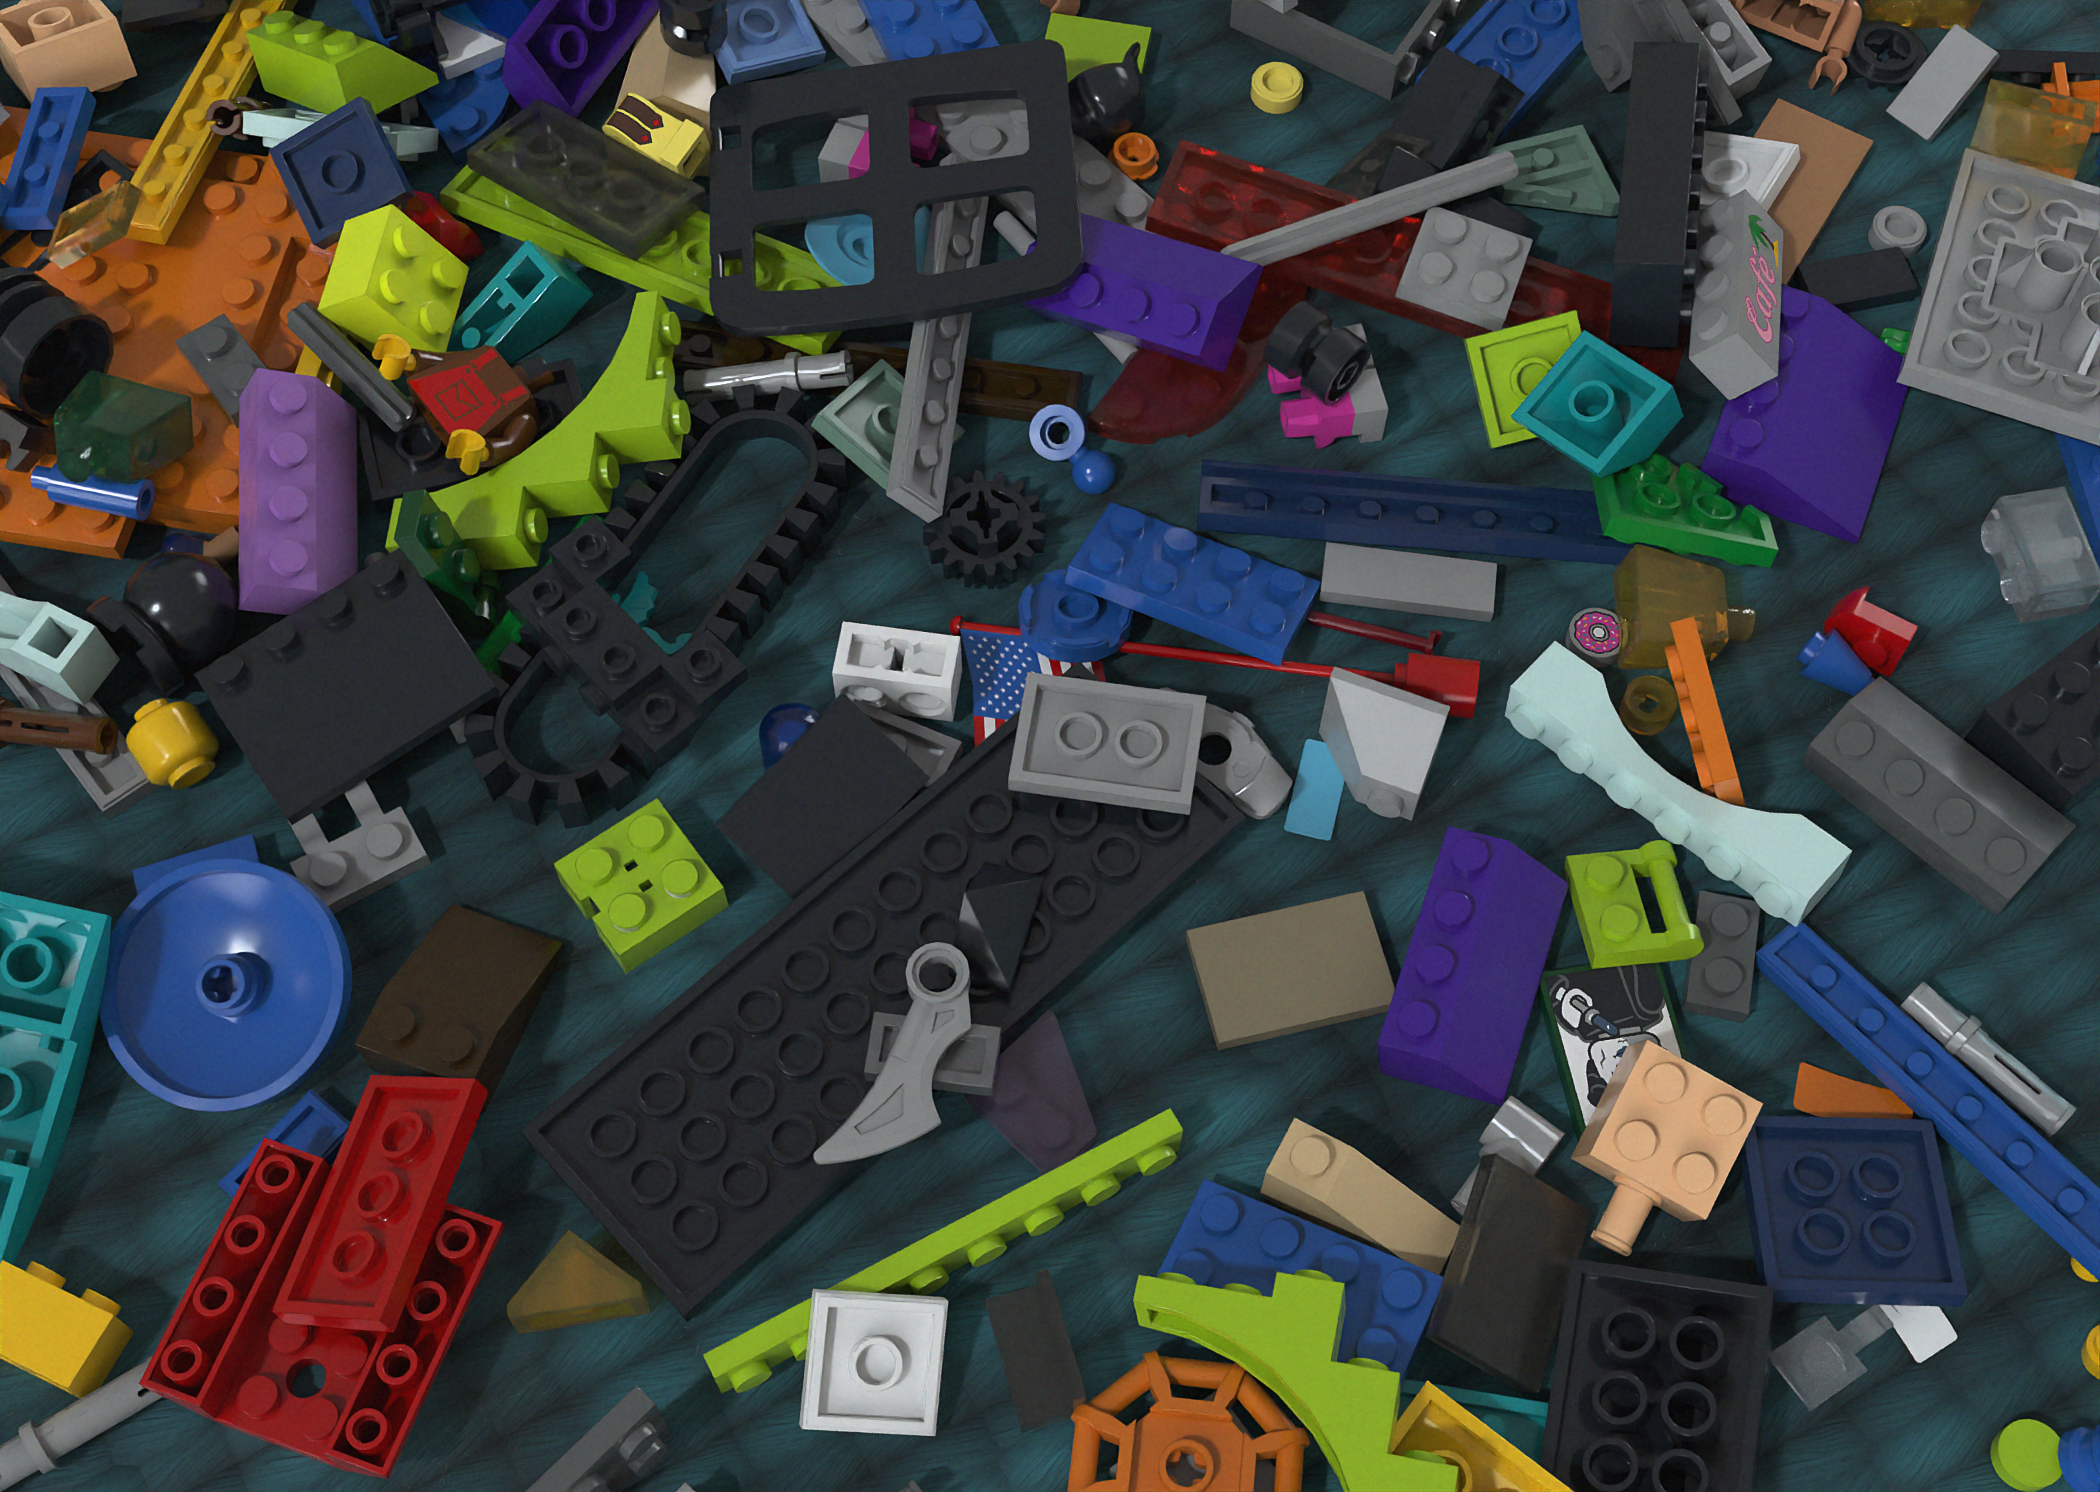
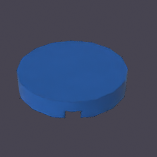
[1017,568,1134,664]

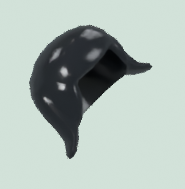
[1068,42,1146,144]

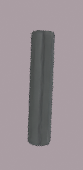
[287,302,417,432]

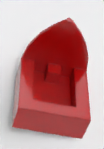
[402,190,484,264]
[1824,586,1918,677]

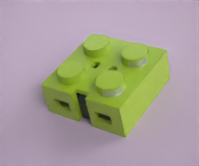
[554,798,729,974]

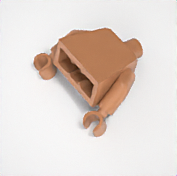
[1729,0,1862,96]

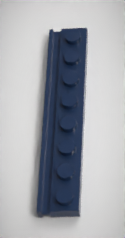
[1197,459,1658,568]

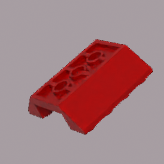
[139,1137,505,1479]

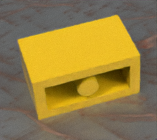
[0,1260,134,1399]

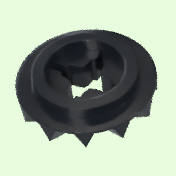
[1842,20,1927,92]

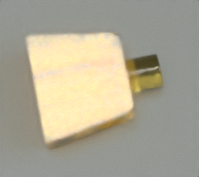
[1613,544,1755,669]

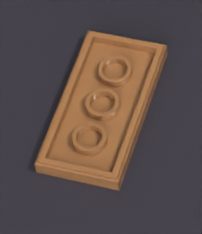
[1685,98,1874,286]

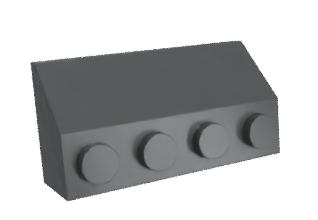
[1802,676,2076,917]

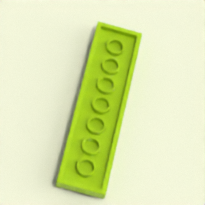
[440,133,845,355]

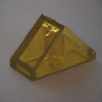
[507,1230,650,1334]

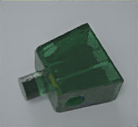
[53,370,194,484]

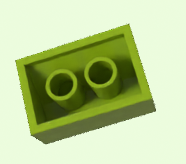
[245,11,439,115]

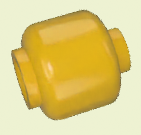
[126,698,219,790]

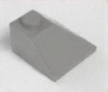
[1319,666,1450,821]

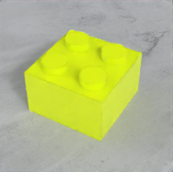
[318,204,469,352]

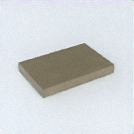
[1186,891,1395,1050]

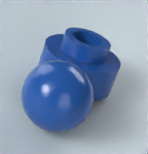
[1029,404,1116,495]

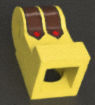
[602,92,711,190]

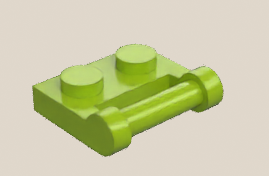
[1563,840,1704,969]

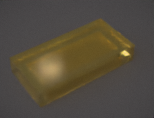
[46,180,142,268]

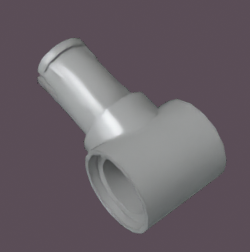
[1451,1095,1565,1225]

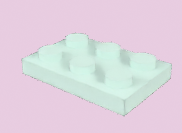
[243,108,439,161]

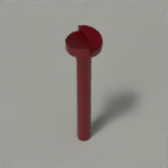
[1308,610,1443,655]

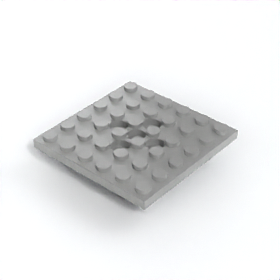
[1896,148,2100,446]

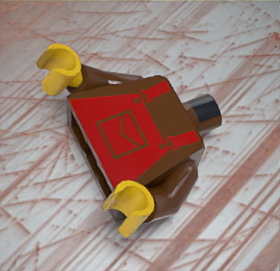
[371,334,555,479]

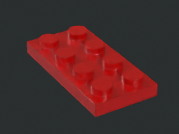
[271,1075,489,1332]

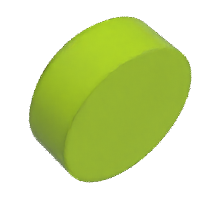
[1990,1419,2063,1492]

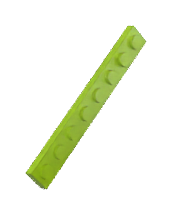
[703,1108,1183,1394]

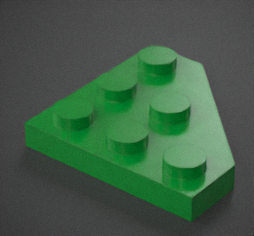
[1590,443,1779,568]

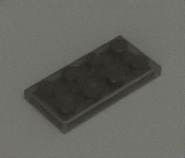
[467,98,705,261]

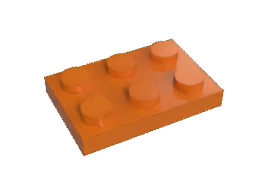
[1664,616,1746,808]

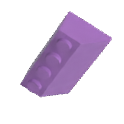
[238,368,358,615]

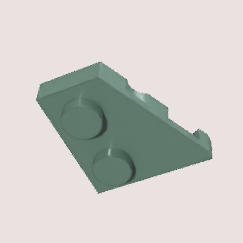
[1486,124,1620,217]

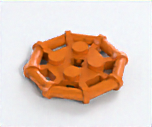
[1067,1350,1310,1492]

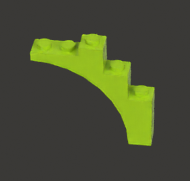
[385,290,691,577]
[1133,1269,1459,1492]

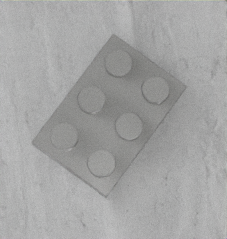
[1008,672,1207,815]

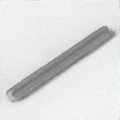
[1220,151,1519,267]

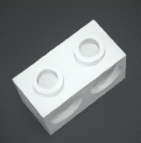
[832,621,962,722]

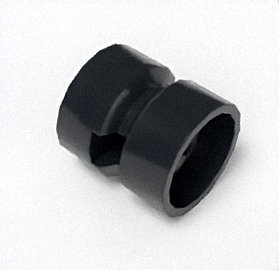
[658,0,728,57]
[1263,301,1371,406]

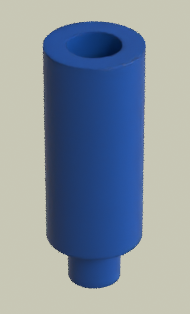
[31,461,155,521]

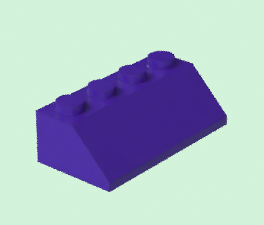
[501,0,660,124]
[1019,213,1264,373]
[1377,826,1569,1107]

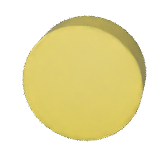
[1250,62,1303,114]

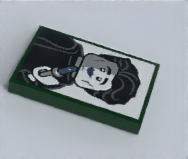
[1537,962,1689,1142]

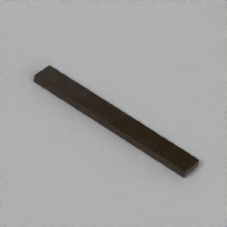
[672,319,1083,427]

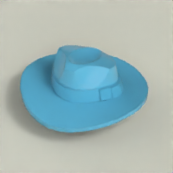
[805,206,932,286]

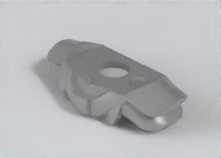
[1159,687,1293,820]

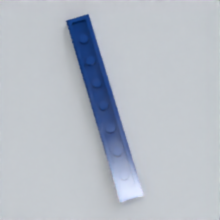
[1754,921,2100,1281]

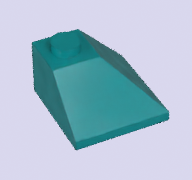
[1511,330,1684,478]

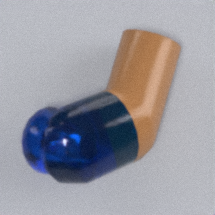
[161,525,239,567]

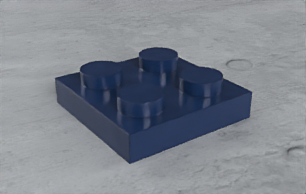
[269,96,415,250]

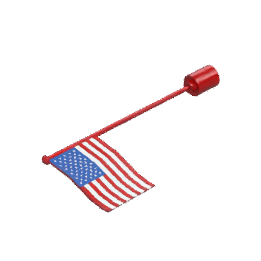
[949,615,1480,747]

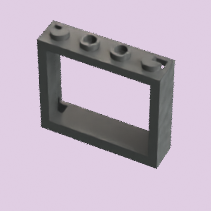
[1230,0,1467,101]

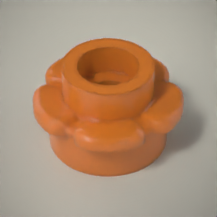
[1108,133,1159,182]

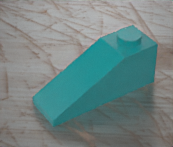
[446,240,593,365]

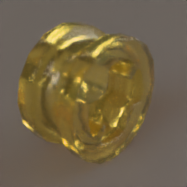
[1619,675,1678,735]

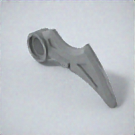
[813,942,971,1164]

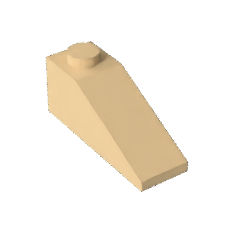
[1260,1118,1462,1275]

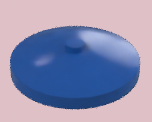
[99,858,352,1112]

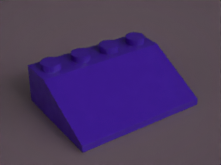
[1700,284,1909,544]

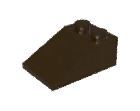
[355,904,565,1112]

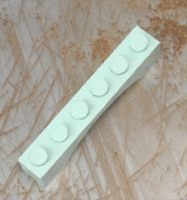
[0,591,120,706]
[1505,641,1852,927]

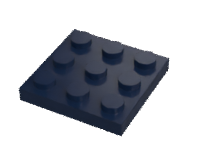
[1739,1115,1968,1307]

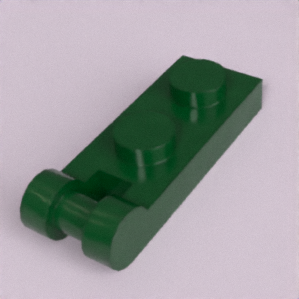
[394,489,503,636]

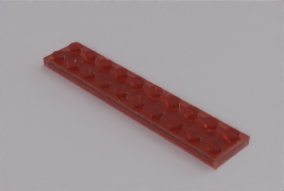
[1145,139,1692,386]

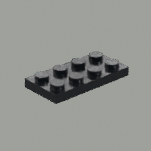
[356,358,584,513]

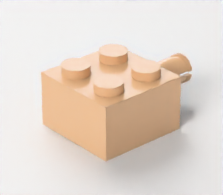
[0,0,137,105]
[1571,1039,1763,1256]

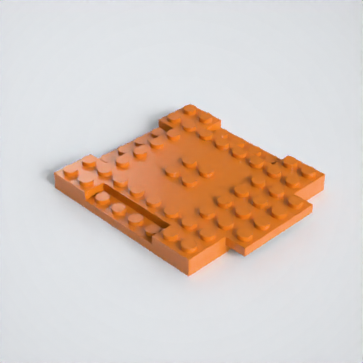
[0,106,339,560]

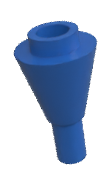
[1796,628,1875,696]

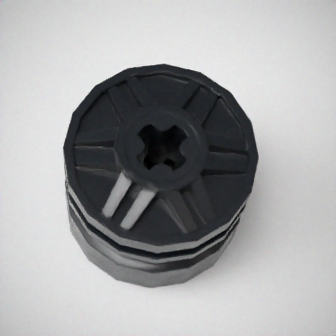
[0,267,114,420]

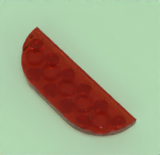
[1088,194,1310,444]

